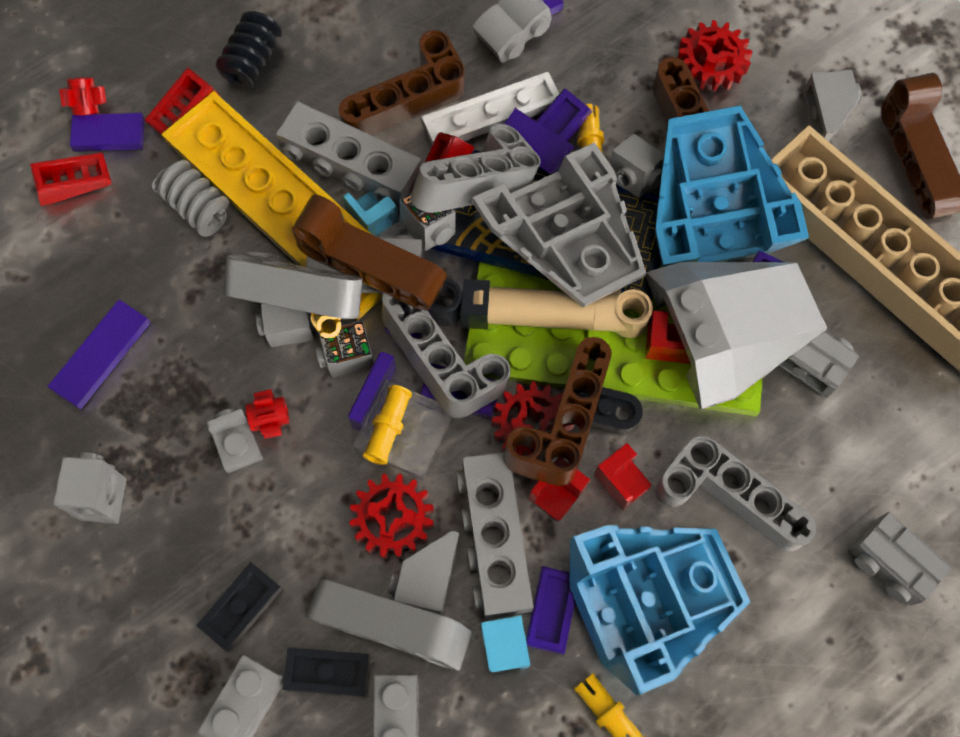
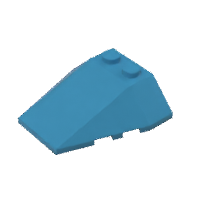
[655,106,809,267]
[570,525,751,696]

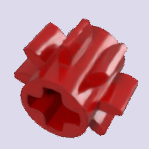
[59,77,107,115]
[245,389,290,439]

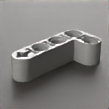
[410,124,541,213]
[224,252,363,319]
[381,293,510,418]
[656,436,817,552]
[305,579,473,672]

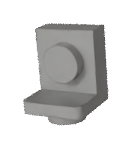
[206,409,263,473]

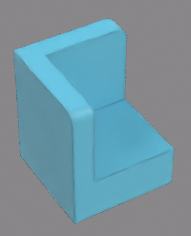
[342,192,399,236]
[481,616,530,673]

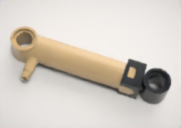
[428,278,653,338]

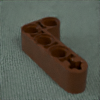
[338,30,465,136]
[652,57,709,124]
[881,73,960,220]
[292,194,447,311]
[504,337,612,486]

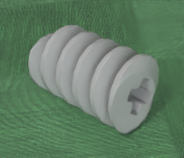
[151,160,229,237]

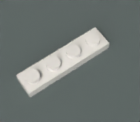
[421,72,559,145]

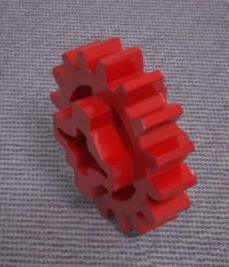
[677,20,753,92]
[491,382,574,456]
[349,473,434,560]

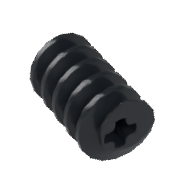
[216,11,282,91]

